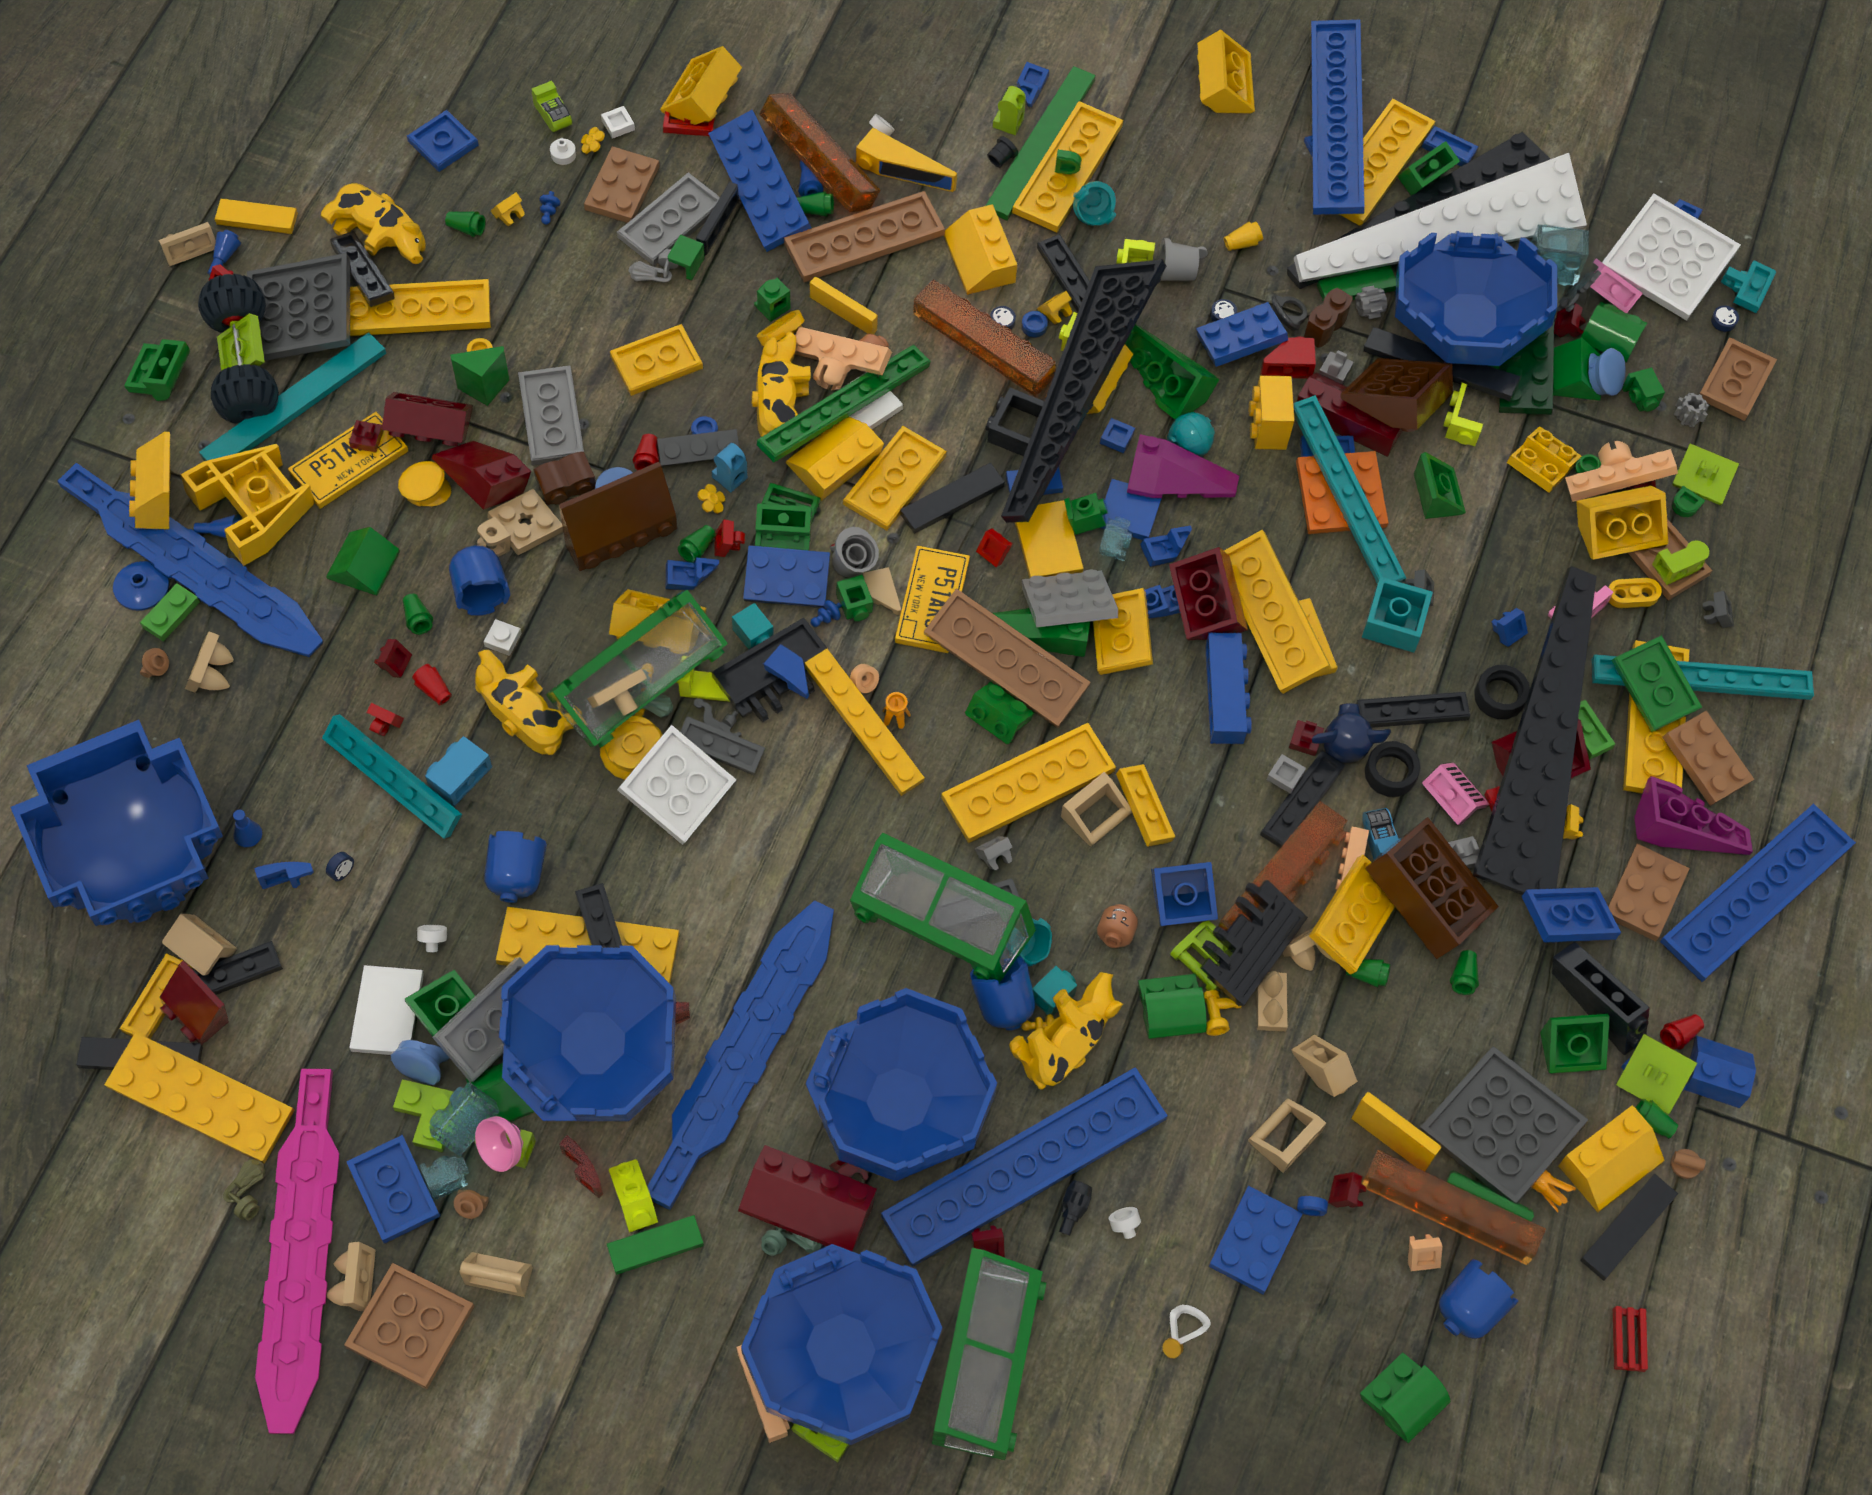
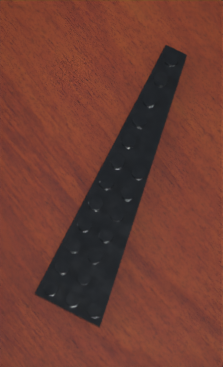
[1287,132,1550,289]
[1001,259,1167,523]
[1472,566,1597,895]

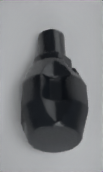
[1059,1180,1092,1236]

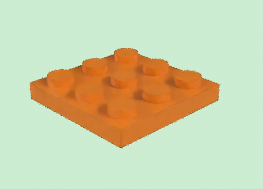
[1296,451,1389,534]

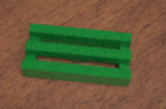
[761,483,821,522]

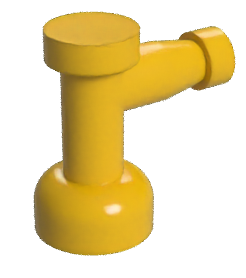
[1203,990,1242,1036]

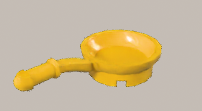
[600,663,663,780]

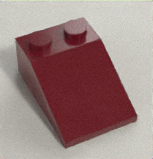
[432,441,532,510]
[160,960,229,1045]

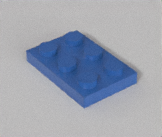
[1196,302,1288,367]
[743,545,830,608]
[1522,887,1621,942]
[346,1135,440,1244]
[1208,1186,1303,1295]

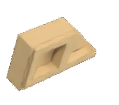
[863,567,902,615]

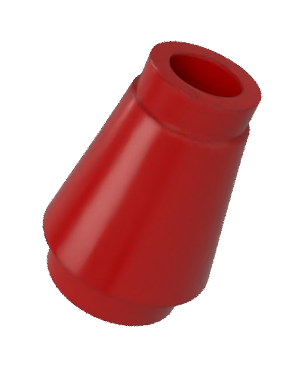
[633,434,659,471]
[412,664,452,706]
[1660,1014,1704,1050]

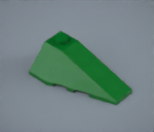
[1125,324,1220,419]
[992,608,1090,657]

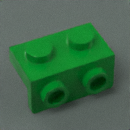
[965,682,1034,744]

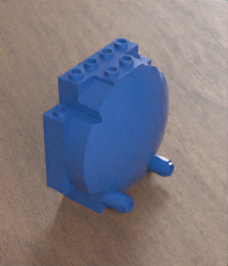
[11,720,223,926]

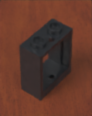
[985,388,1044,456]

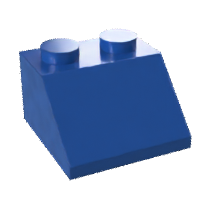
[1151,862,1218,926]
[1685,1035,1756,1108]

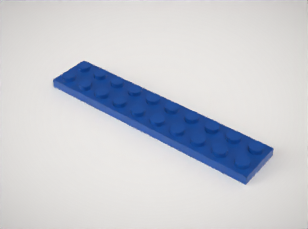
[1311,20,1364,215]
[881,1067,1168,1267]

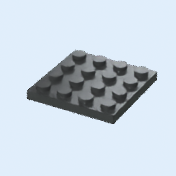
[247,253,350,361]
[1419,1046,1588,1204]

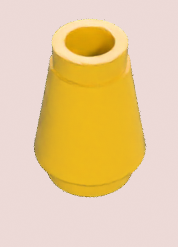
[1223,221,1263,251]

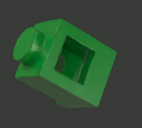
[754,278,791,322]
[1622,367,1665,412]
[1064,493,1108,535]
[836,575,873,621]

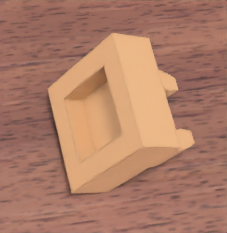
[1408,1234,1442,1271]

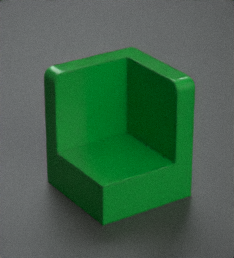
[668,235,705,281]

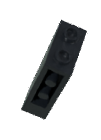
[1552,941,1650,1056]

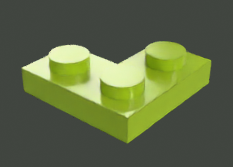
[393,1079,461,1152]

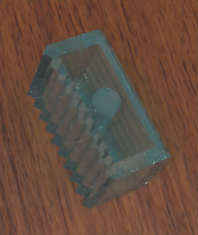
[429,1082,499,1157]

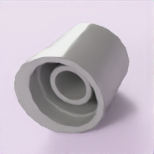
[1158,238,1207,281]
[830,527,879,578]

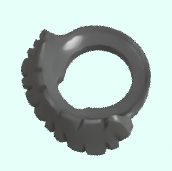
[1272,295,1307,330]

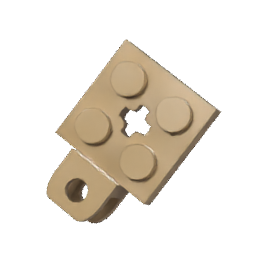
[477,489,563,557]

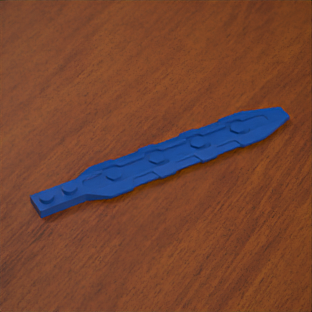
[58,463,323,657]
[647,901,834,1210]

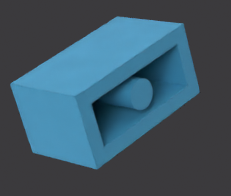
[425,736,492,807]

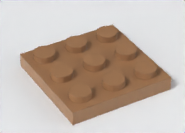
[344,1263,475,1389]

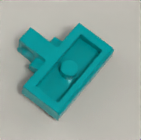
[1721,260,1776,313]

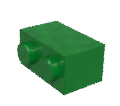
[1397,141,1460,196]

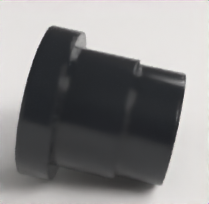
[987,136,1018,168]

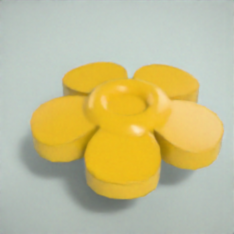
[581,127,605,154]
[697,484,725,514]

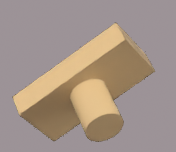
[587,668,647,716]

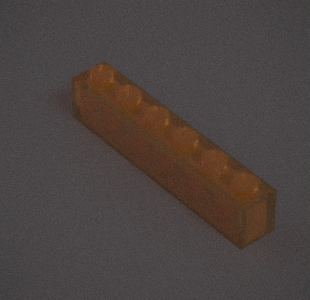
[759,93,881,212]
[913,279,1056,397]
[1218,801,1348,931]
[1361,1150,1546,1265]

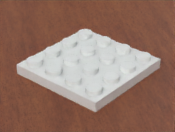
[1602,194,1741,321]

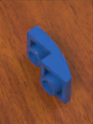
[1145,585,1180,618]

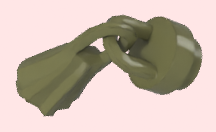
[223,1159,265,1221]

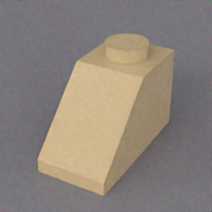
[1292,1035,1358,1097]

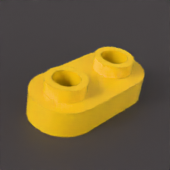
[757,310,805,346]
[1608,578,1662,608]

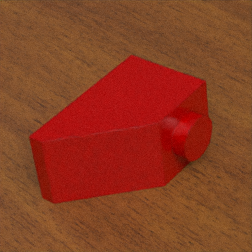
[1260,336,1316,379]

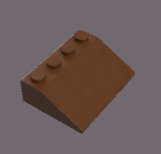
[1340,358,1453,432]
[559,462,677,571]
[1365,817,1499,959]

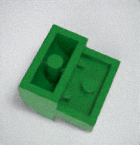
[1581,302,1647,363]
[124,339,190,401]
[755,503,812,551]
[1138,974,1207,1039]
[1360,1352,1451,1443]

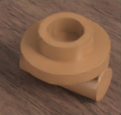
[140,648,169,678]
[1671,1149,1706,1179]
[454,1190,489,1219]

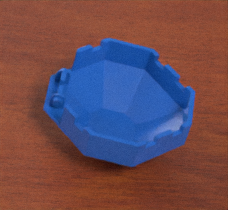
[1395,231,1557,366]
[499,945,676,1121]
[806,988,997,1181]
[741,1244,942,1445]

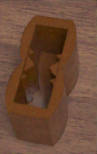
[1304,288,1353,348]
[533,452,596,505]

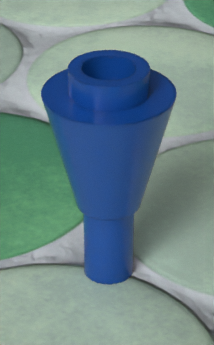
[798,159,823,197]
[207,230,241,275]
[194,514,242,538]
[233,810,262,847]

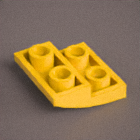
[1507,426,1582,493]

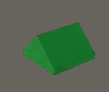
[1553,337,1601,401]
[450,346,510,406]
[1414,452,1466,519]
[326,527,400,596]
[405,970,475,1037]
[1540,1014,1609,1073]
[466,1063,534,1122]

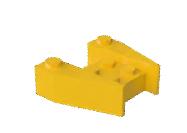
[181,444,314,566]

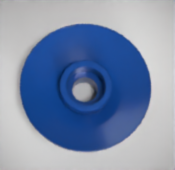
[113,561,169,611]

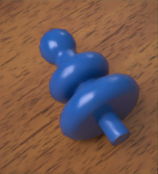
[539,191,561,225]
[810,600,842,627]

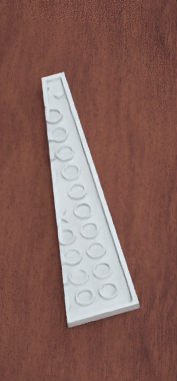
[1294,153,1587,282]

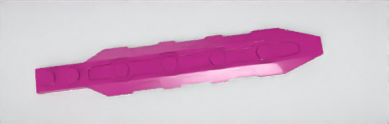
[255,1069,340,1434]

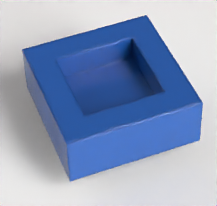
[1100,418,1135,453]

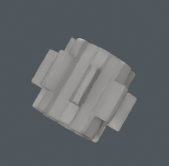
[1355,285,1388,319]
[1674,393,1709,427]

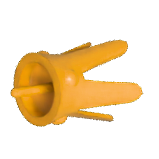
[882,692,911,729]
[1532,1170,1576,1213]

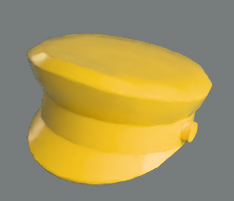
[398,461,451,507]

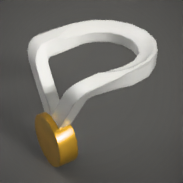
[1162,1305,1211,1358]

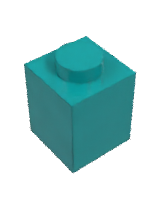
[732,603,774,650]
[1033,966,1077,1016]

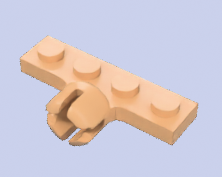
[795,327,892,391]
[1565,441,1678,502]

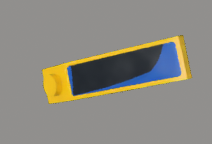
[856,128,957,192]

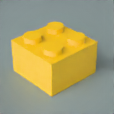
[1249,376,1294,450]

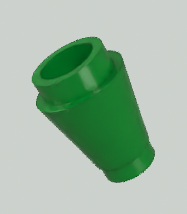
[797,191,834,217]
[445,211,486,237]
[678,525,716,562]
[403,593,433,635]
[1450,950,1479,995]
[1346,959,1391,988]
[1635,1099,1678,1139]

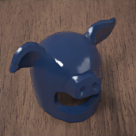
[1312,703,1391,763]

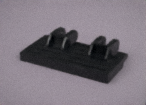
[712,617,828,723]
[1200,880,1308,1006]

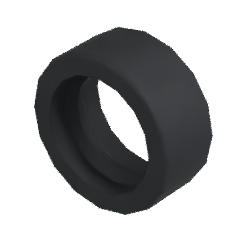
[1474,665,1530,719]
[1364,741,1421,797]

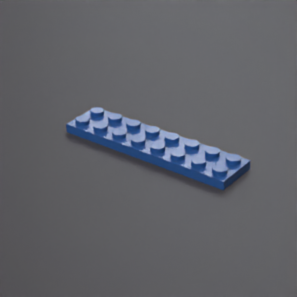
[1660,803,1856,982]

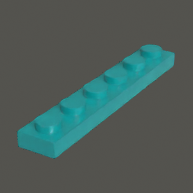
[322,714,462,839]

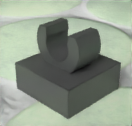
[1404,569,1434,606]
[1703,591,1734,628]

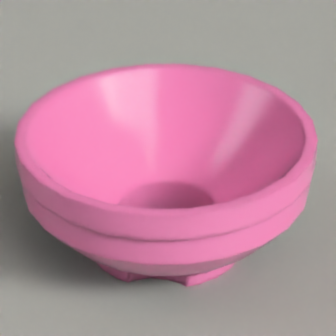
[475,1116,523,1172]

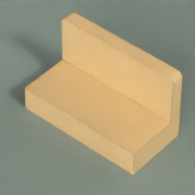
[162,914,237,975]

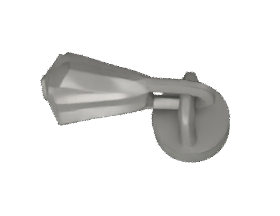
[629,249,678,282]

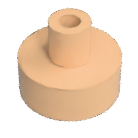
[850,664,879,693]

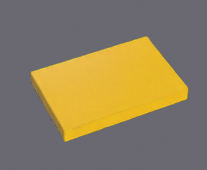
[610,324,703,396]
[1015,500,1084,579]
[1093,588,1153,675]
[1351,1092,1441,1173]

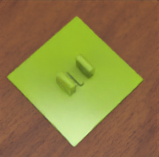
[1672,443,1739,505]
[1616,1034,1698,1114]

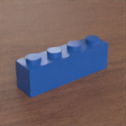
[1205,633,1251,744]

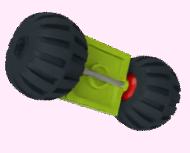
[198,274,279,424]

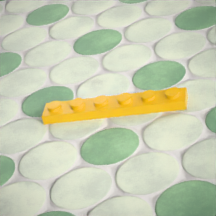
[804,649,925,796]

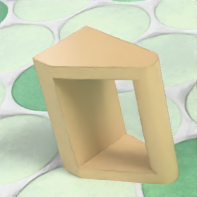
[1061,772,1132,846]
[1248,1098,1326,1173]
[460,1252,533,1297]

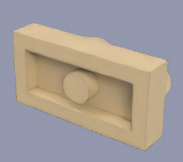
[159,222,216,266]
[185,631,234,693]
[1283,927,1336,971]
[1256,971,1288,1032]
[326,1242,376,1311]

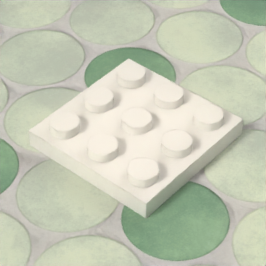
[617,725,736,845]

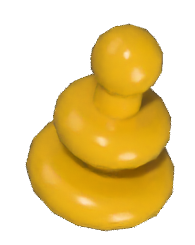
[1021,1014,1054,1031]

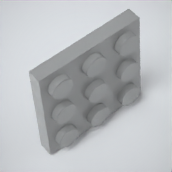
[1022,569,1118,627]

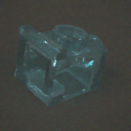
[1099,517,1133,561]
[419,1155,470,1201]

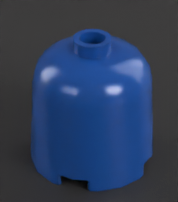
[449,545,510,615]
[484,831,547,903]
[970,955,1035,1030]
[1439,1259,1519,1339]

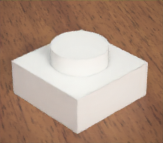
[601,106,635,139]
[483,619,522,656]

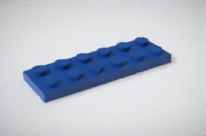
[709,110,812,252]

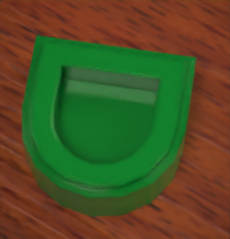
[1055,149,1082,174]
[1672,486,1705,518]

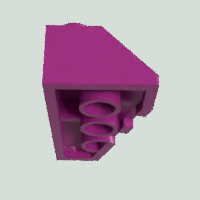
[1127,434,1239,498]
[1634,776,1753,855]

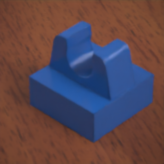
[1492,608,1528,647]

